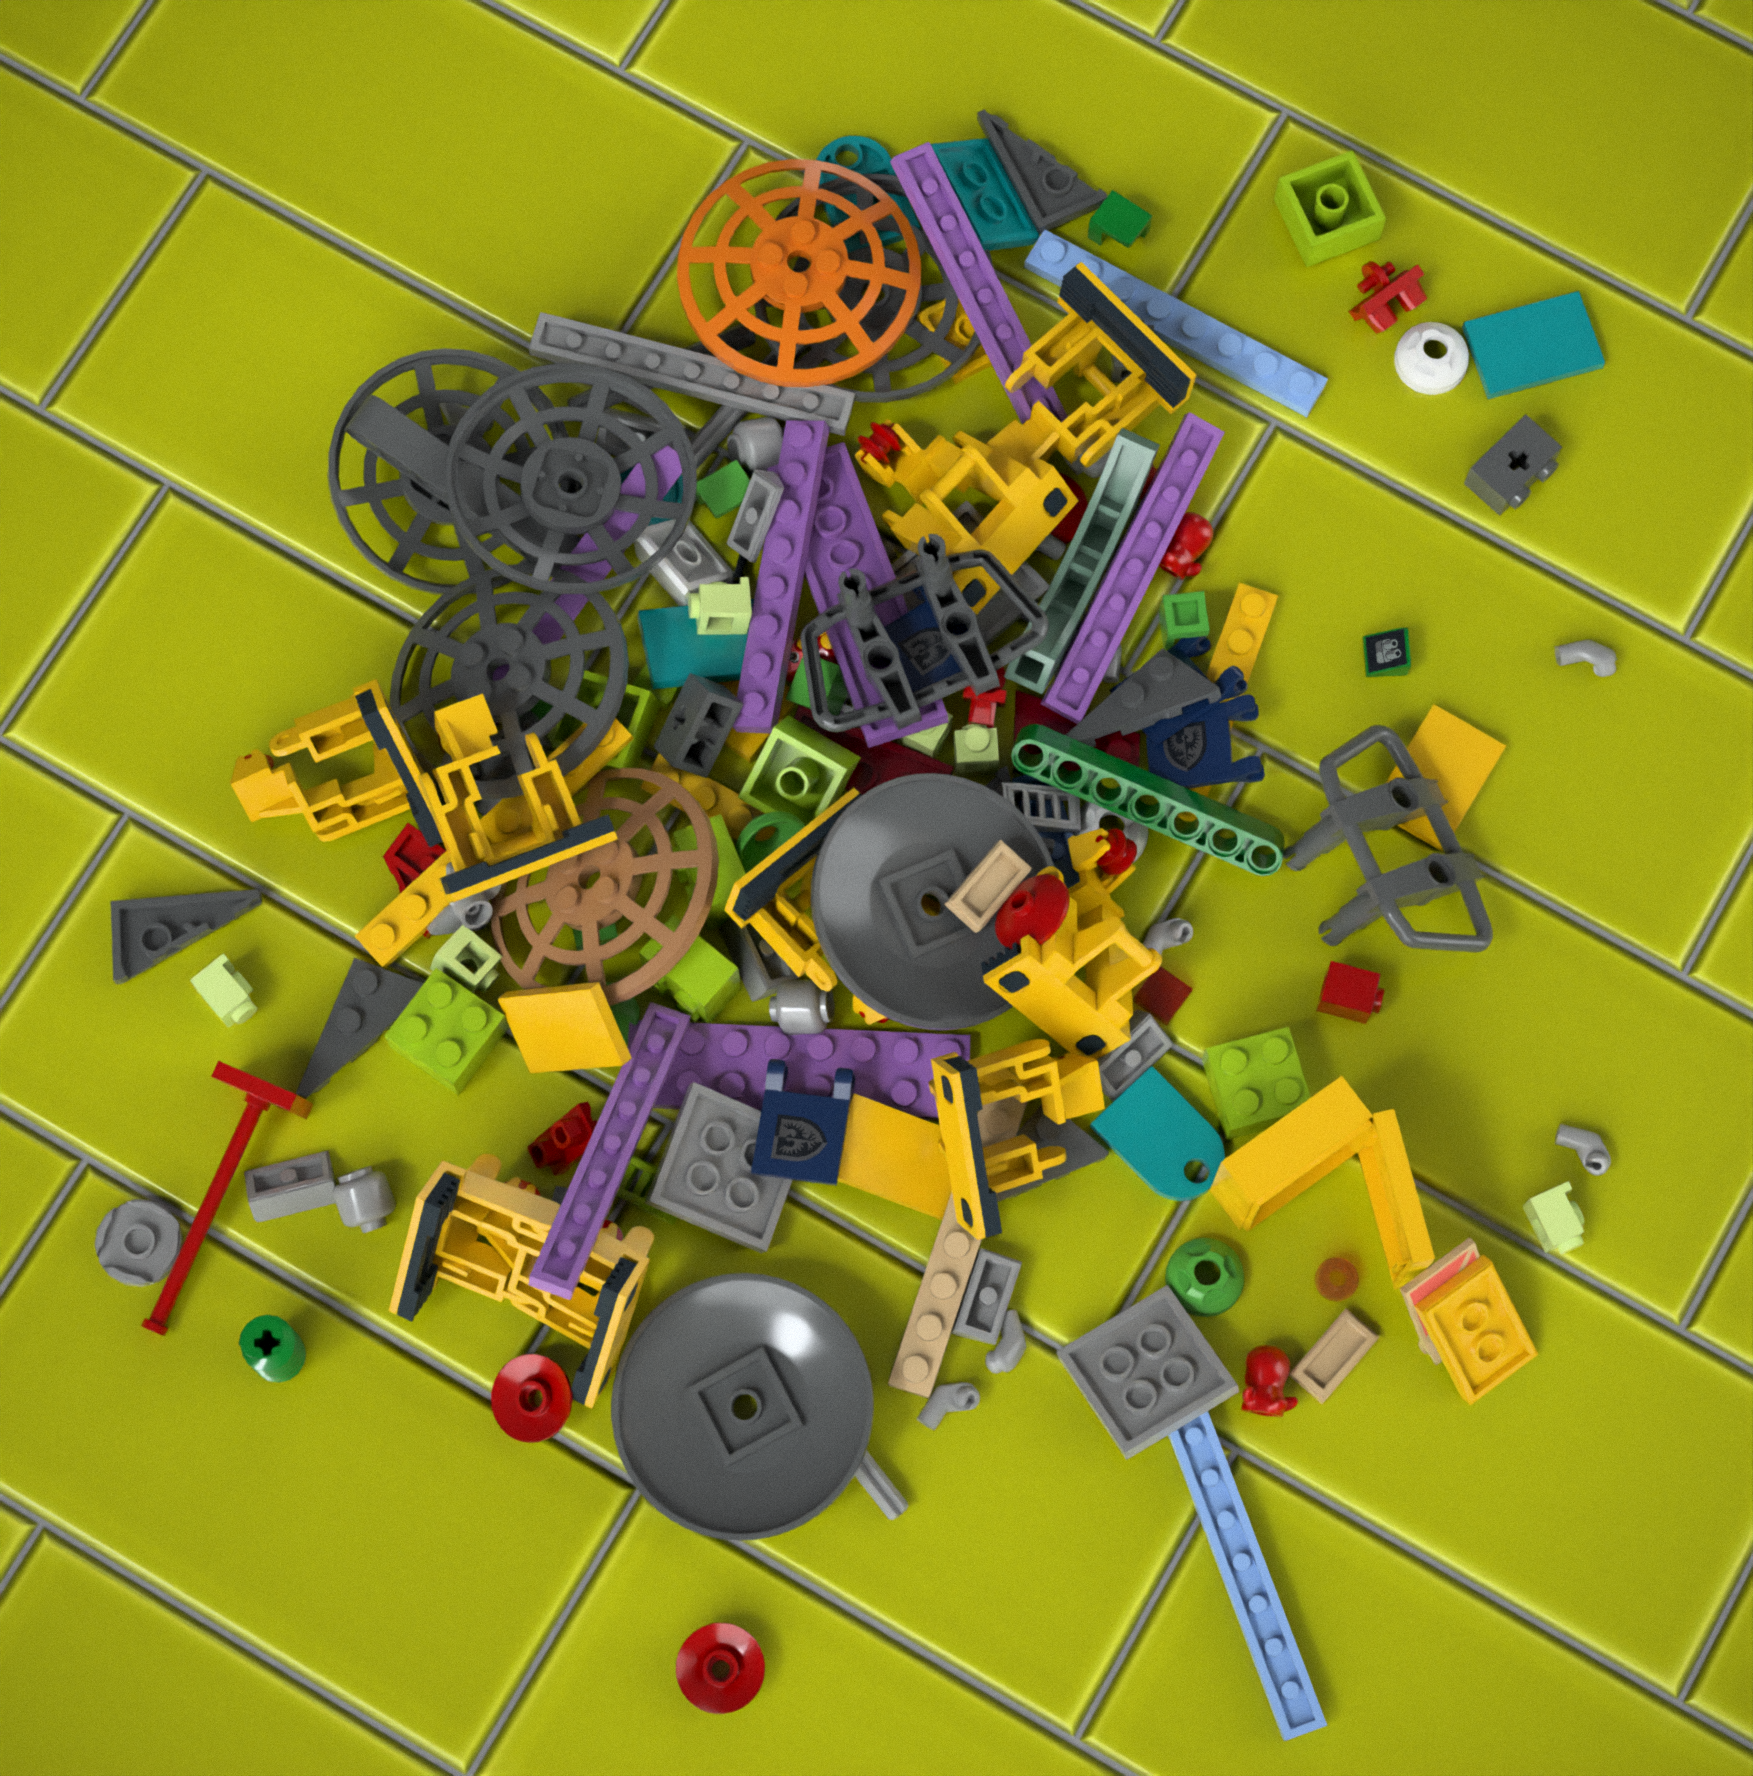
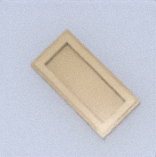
[944,840,1032,933]
[1289,1309,1379,1404]

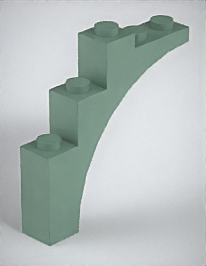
[1004,428,1160,694]

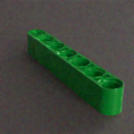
[1011,724,1285,876]

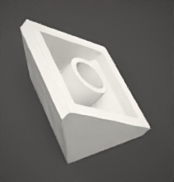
[634,519,734,606]

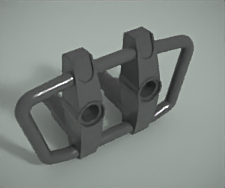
[801,534,1049,732]
[1283,725,1493,953]

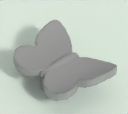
[427,862,501,935]

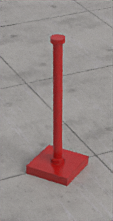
[141,1061,313,1336]

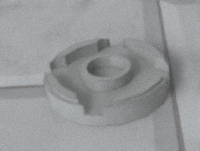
[95,1199,184,1287]

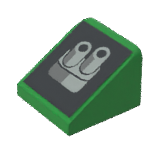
[1362,628,1411,677]

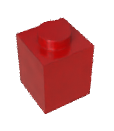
[1316,961,1385,1024]

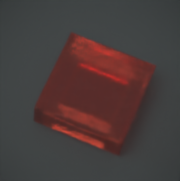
[1133,966,1193,1025]

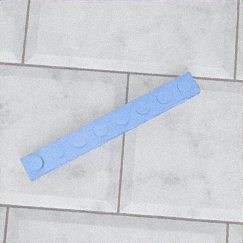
[1024,229,1328,418]
[1168,1411,1327,1741]

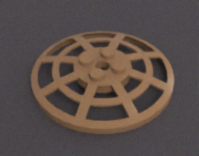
[491,768,719,1006]

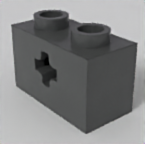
[1464,414,1562,516]
[653,673,743,778]

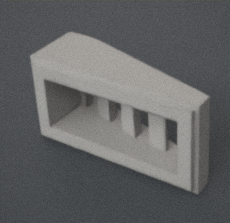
[995,782,1081,832]

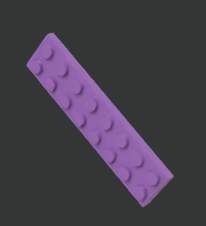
[767,442,948,748]
[628,1020,970,1121]

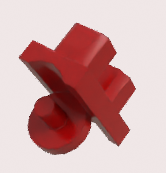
[1348,261,1428,334]
[963,667,1007,728]
[528,1101,598,1176]

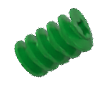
[239,1315,306,1383]

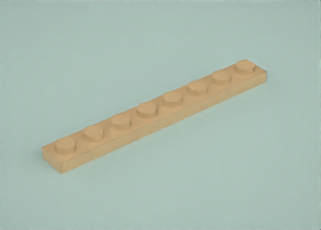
[888,1096,1028,1399]

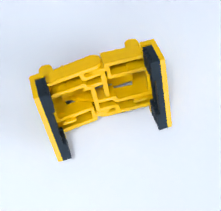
[389,1154,654,1409]

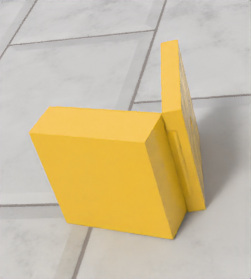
[1210,1076,1435,1289]

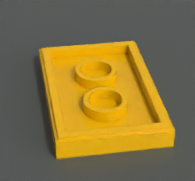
[1385,704,1506,852]
[497,982,632,1073]
[838,1093,952,1220]
[1414,1255,1538,1405]

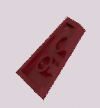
[1013,690,1140,775]

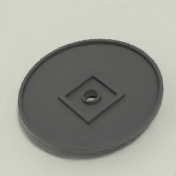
[811,773,1055,1030]
[611,1273,874,1541]

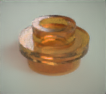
[1315,1258,1359,1302]

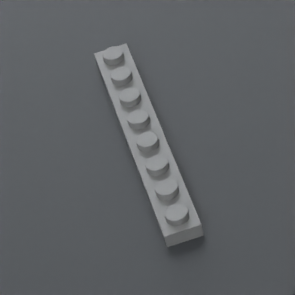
[529,312,856,436]

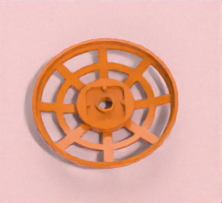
[677,159,921,388]

